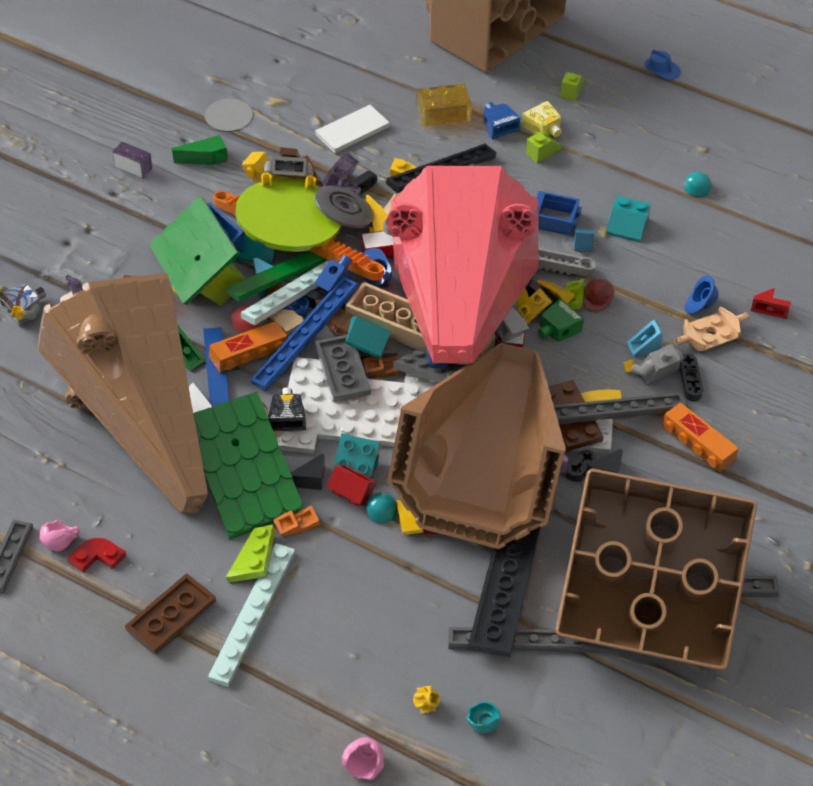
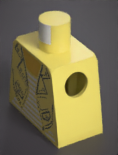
[522,101,562,138]

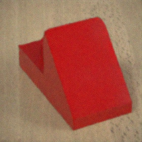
[751,288,791,319]

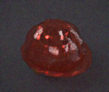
[583,278,615,312]

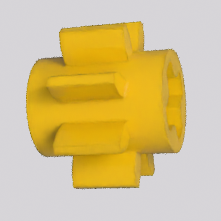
[413,686,440,713]

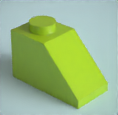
[560,72,585,101]
[526,132,563,163]

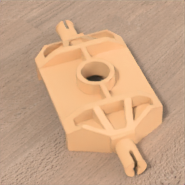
[674,307,749,351]

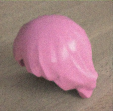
[40,520,80,552]
[341,737,384,780]

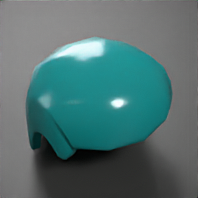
[684,172,711,197]
[366,492,397,523]
[466,701,501,734]

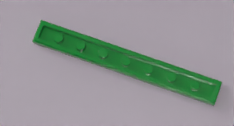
[226,239,347,301]

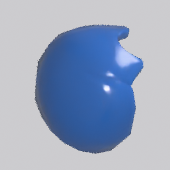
[282,296,310,316]

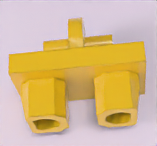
[517,288,552,325]

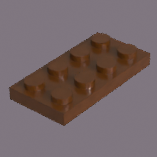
[548,380,604,451]
[125,573,216,654]

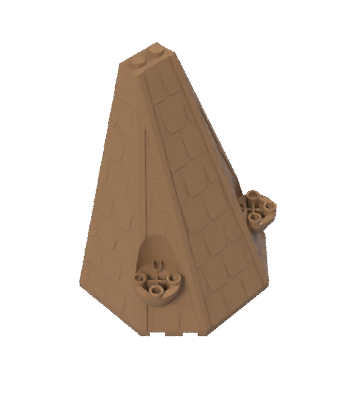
[37,273,208,514]
[387,343,566,549]

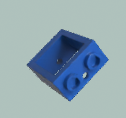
[536,191,582,235]

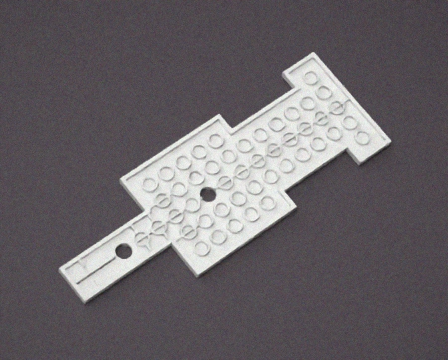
[277,357,613,454]

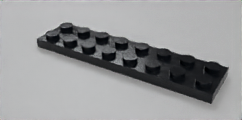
[468,526,541,657]

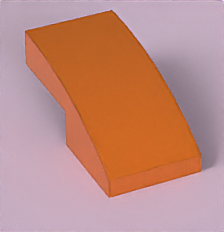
[273,506,321,537]

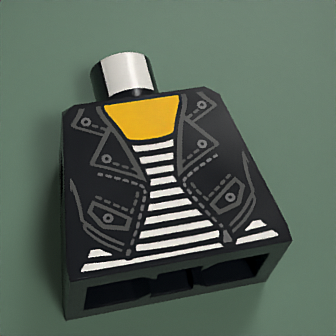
[268,388,306,431]

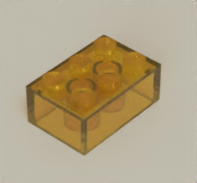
[416,84,472,126]

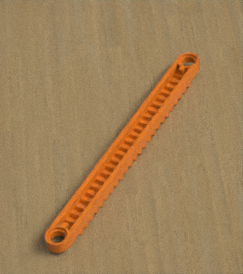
[213,191,384,281]

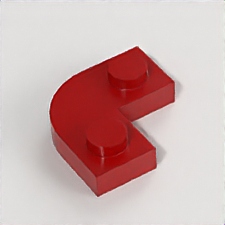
[67,538,127,573]

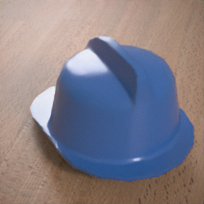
[644,49,681,80]
[363,248,392,286]
[685,275,719,314]

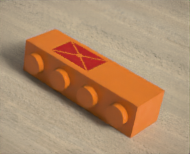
[209,321,287,373]
[662,402,739,472]

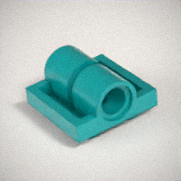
[332,433,381,479]

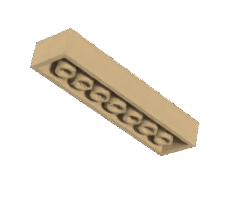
[345,282,496,365]

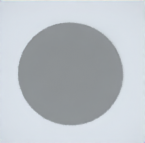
[205,99,253,131]

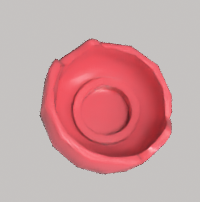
[230,305,259,333]

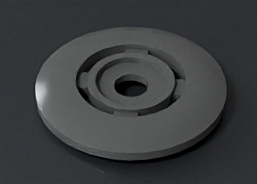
[315,185,374,228]

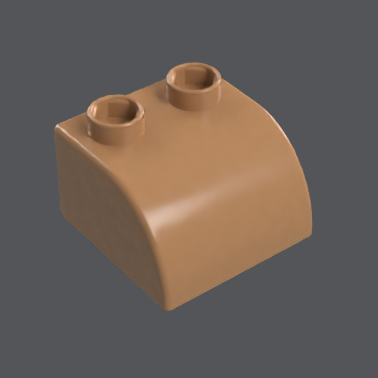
[425,0,566,73]
[556,469,757,670]

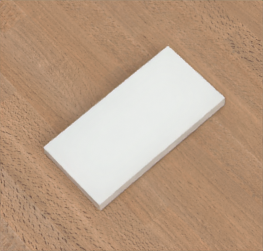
[315,105,390,153]

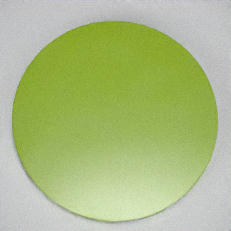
[235,178,342,252]

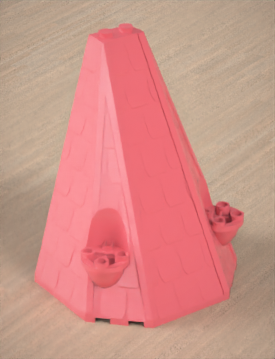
[387,166,539,364]

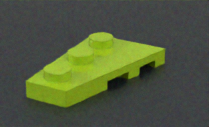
[225,525,276,583]

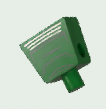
[537,299,584,342]

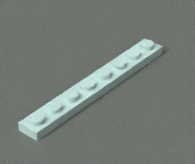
[241,260,329,325]
[208,543,295,687]

